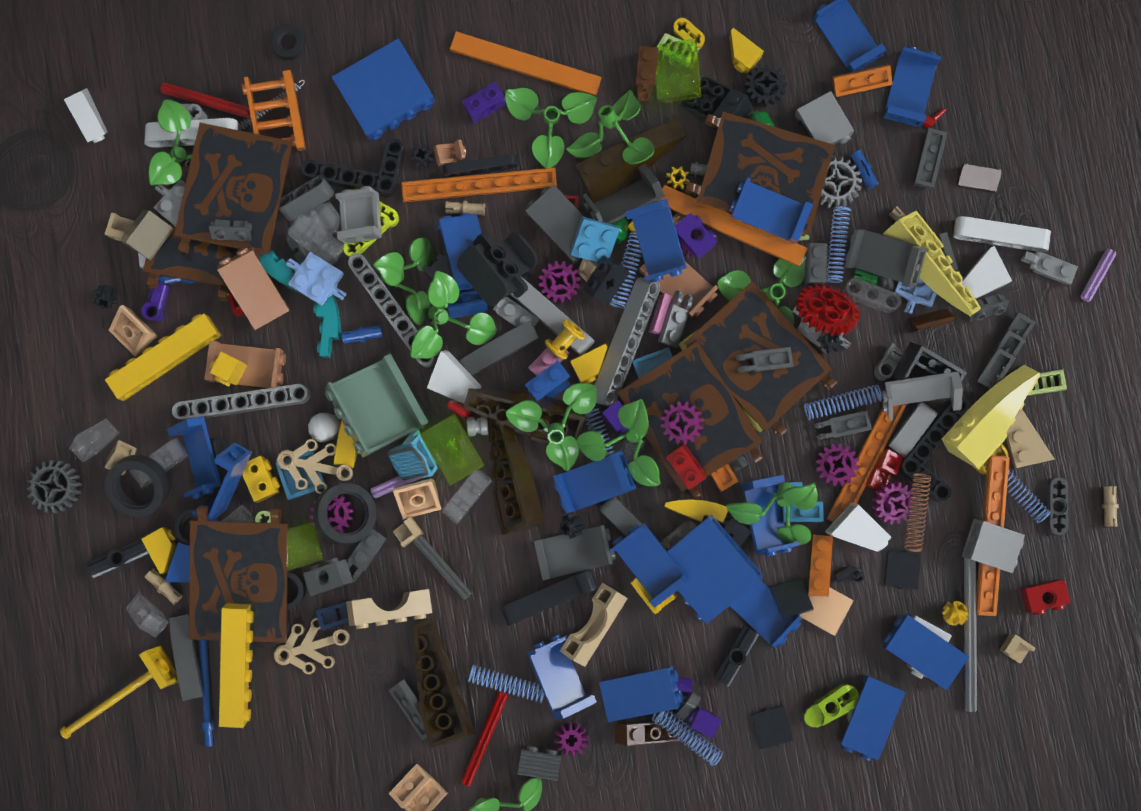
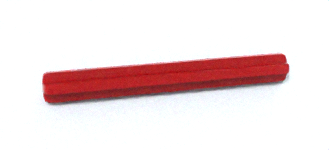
[160,82,251,118]
[461,690,509,786]

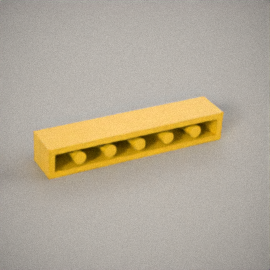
[105,314,222,401]
[219,603,254,728]

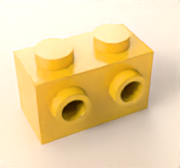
[210,352,248,387]
[242,456,280,503]

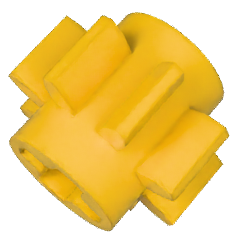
[666,166,690,191]
[942,601,968,626]

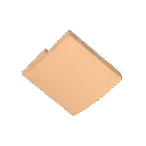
[800,587,853,636]
[389,764,448,811]

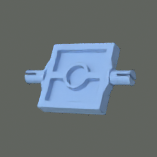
[286,252,346,306]
[894,278,937,314]

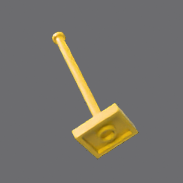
[60,646,178,739]

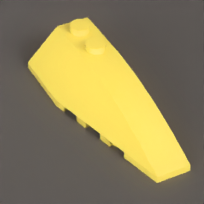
[883,211,981,316]
[942,365,1040,469]

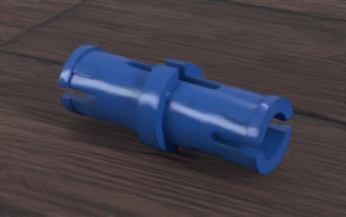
[850,150,879,190]
[341,325,383,344]

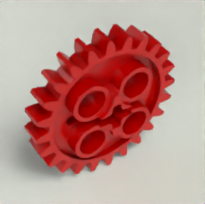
[795,284,860,336]

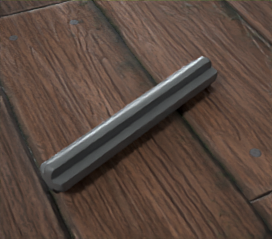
[413,535,471,600]

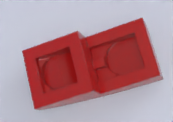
[866,449,903,491]

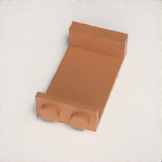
[217,247,289,330]
[639,262,718,319]
[204,341,286,388]

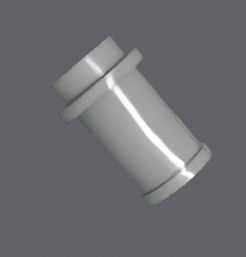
[690,161,707,177]

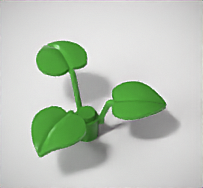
[505,88,597,169]
[566,90,654,164]
[148,100,192,185]
[373,238,433,326]
[717,255,806,326]
[410,271,497,358]
[506,383,597,471]
[577,399,661,486]
[726,482,818,545]
[469,777,542,811]

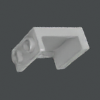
[795,91,854,145]
[335,186,382,244]
[962,519,1025,573]

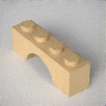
[560,582,628,667]
[346,589,432,629]

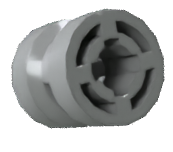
[467,416,488,436]

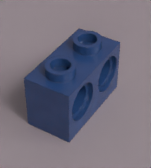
[316,598,358,630]

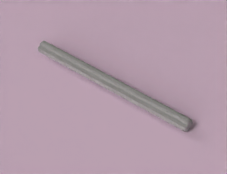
[964,557,977,712]

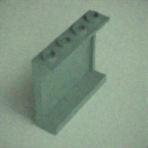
[325,354,428,457]

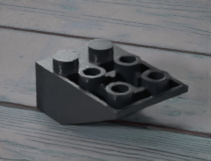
[680,75,753,131]

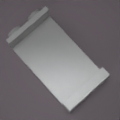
[882,371,963,420]

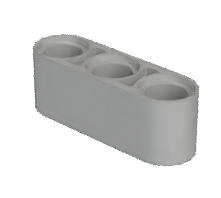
[888,402,938,458]

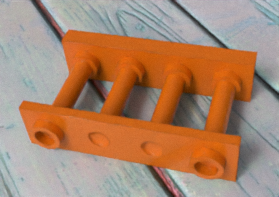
[242,70,306,151]

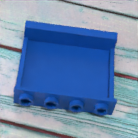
[332,38,435,141]
[667,514,764,624]

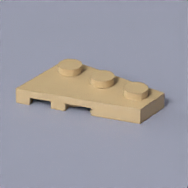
[1006,409,1054,469]

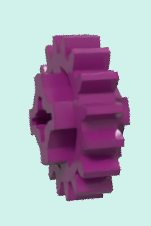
[538,261,581,304]
[660,401,704,445]
[816,443,859,487]
[872,481,915,525]
[309,495,354,533]

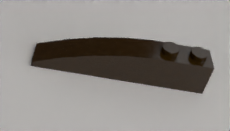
[576,119,687,204]
[464,388,585,444]
[487,417,544,535]
[413,618,474,748]

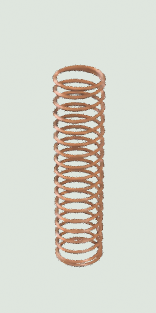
[904,473,931,552]

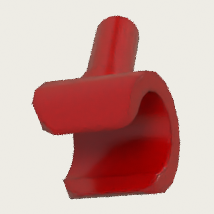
[922,108,946,129]

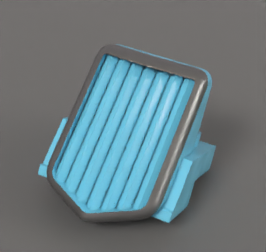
[387,430,438,480]

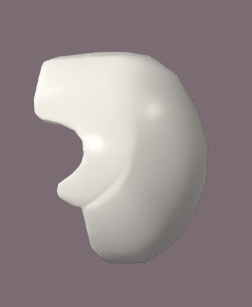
[308,413,340,443]

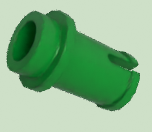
[853,268,879,287]

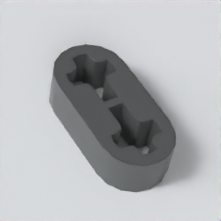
[673,691,701,722]

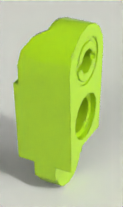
[803,684,859,728]

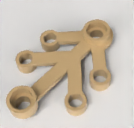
[277,439,353,494]
[274,618,350,674]

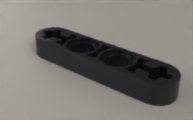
[443,154,519,178]

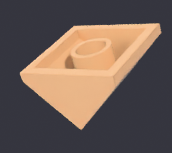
[109,305,158,357]
[393,478,441,519]

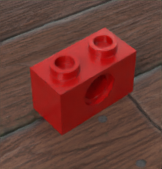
[666,443,707,490]
[1020,579,1071,615]

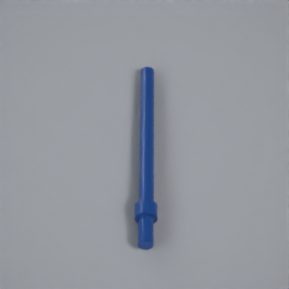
[199,640,214,747]

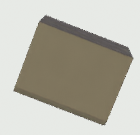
[120,209,174,261]

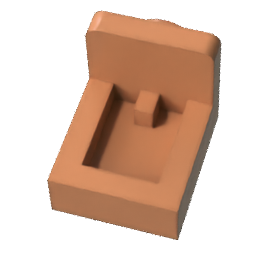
[433,140,466,166]

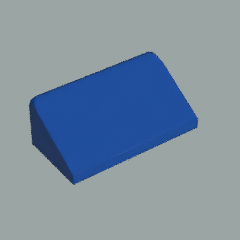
[448,290,488,318]

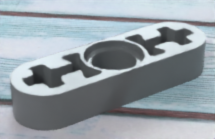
[1047,478,1068,535]

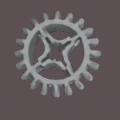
[820,156,862,209]

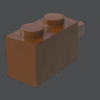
[635,46,659,103]

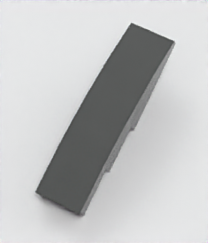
[977,312,1036,389]
[459,321,540,376]
[169,614,203,701]

